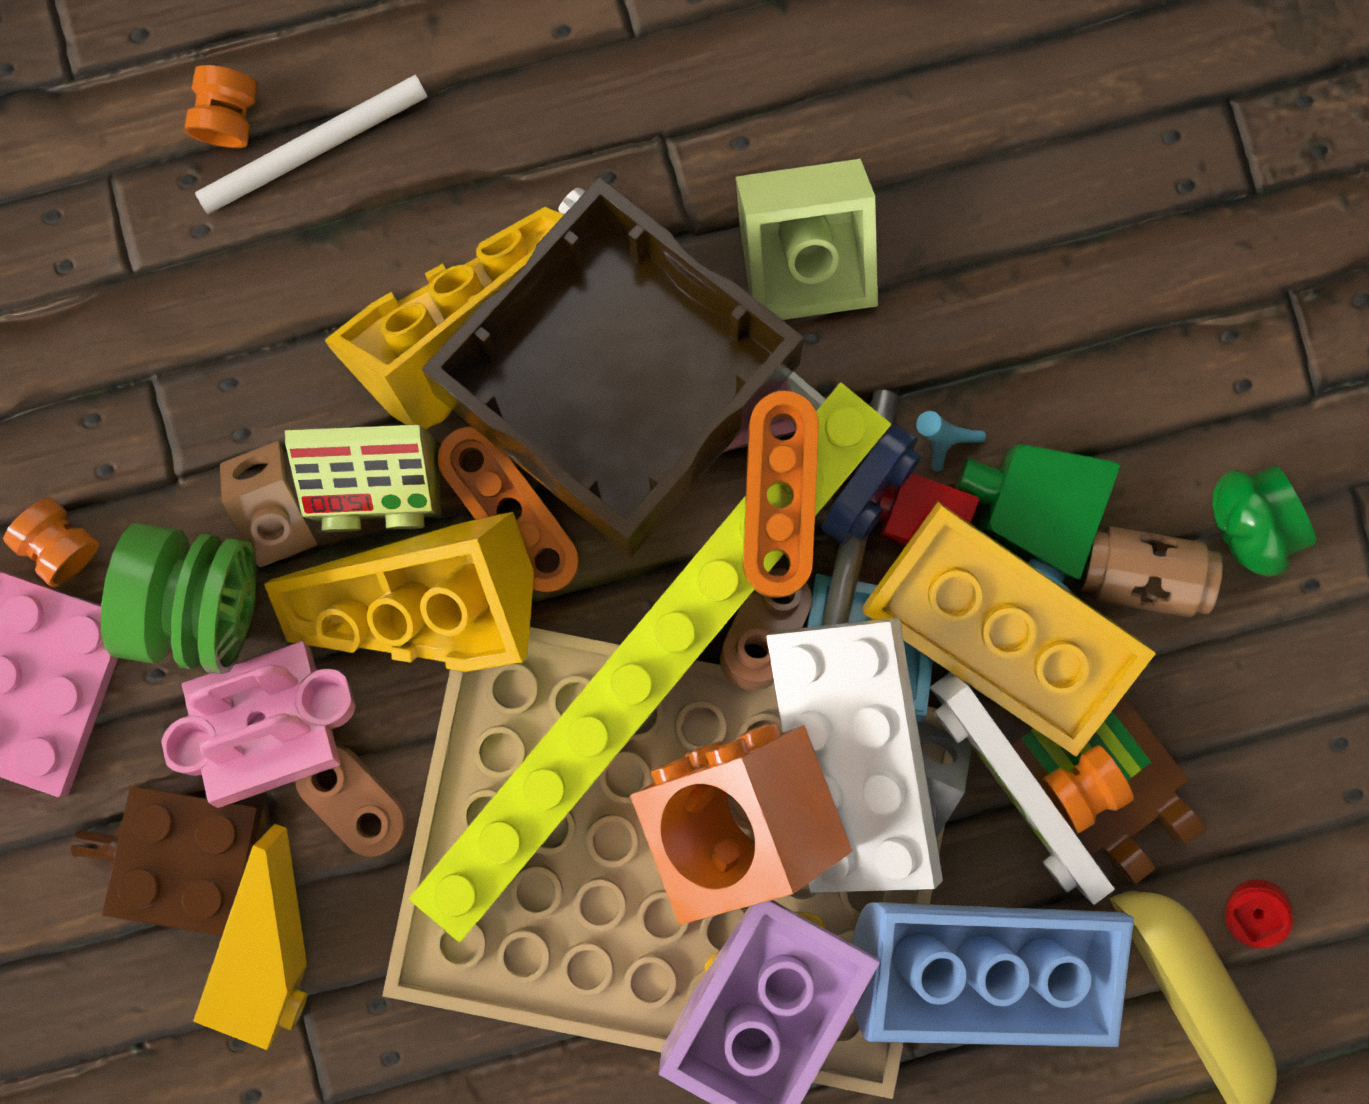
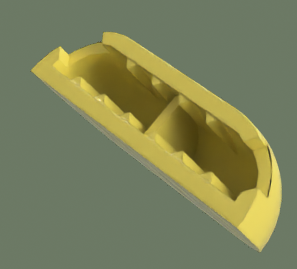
[1109,891,1277,1104]

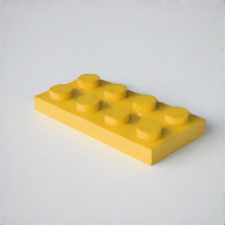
[862,502,1156,757]

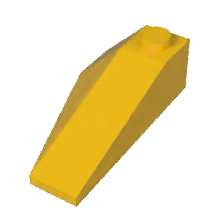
[325,207,564,430]
[264,512,534,672]

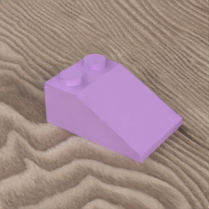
[659,900,880,1104]

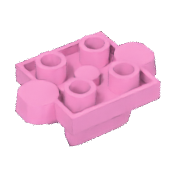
[161,641,356,808]

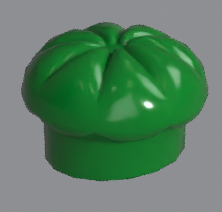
[1212,465,1317,577]

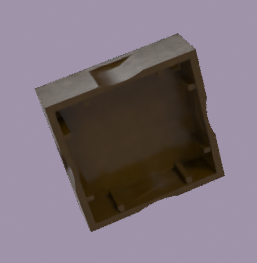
[421,177,804,557]

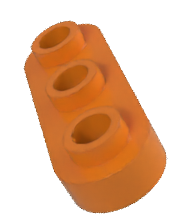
[742,391,819,598]
[438,427,580,593]

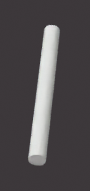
[195,74,428,215]

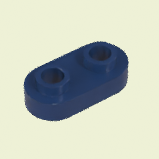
[821,424,921,545]

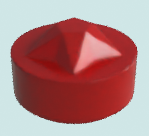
[1225,879,1293,949]

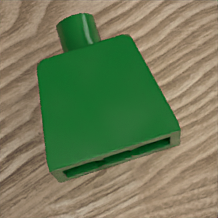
[954,444,1121,582]

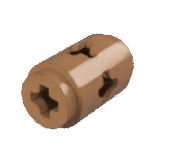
[1077,526,1223,618]

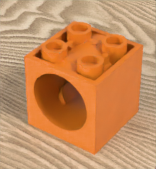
[630,722,853,925]

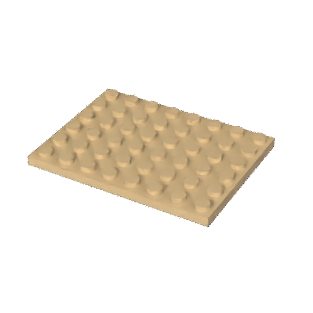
[382,627,953,1099]

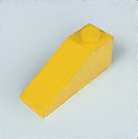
[193,824,308,1050]

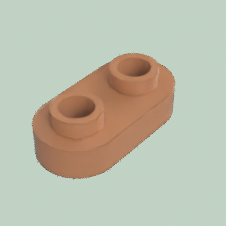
[720,568,812,690]
[295,745,407,857]

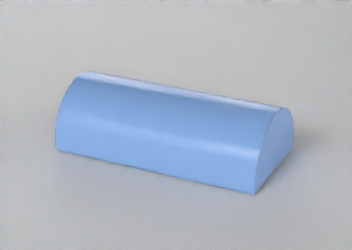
[852,902,1134,1047]

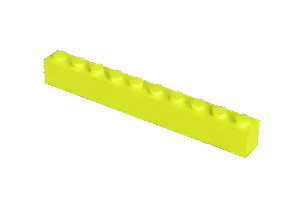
[408,382,892,943]

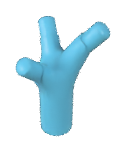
[916,411,986,472]

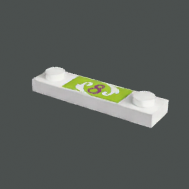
[930,672,1115,905]

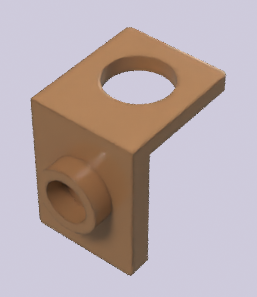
[220,441,317,567]

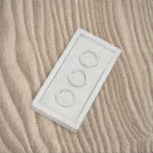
[767,617,943,893]

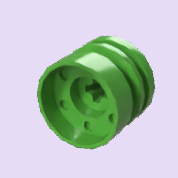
[101,523,257,674]

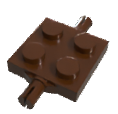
[71,786,295,936]

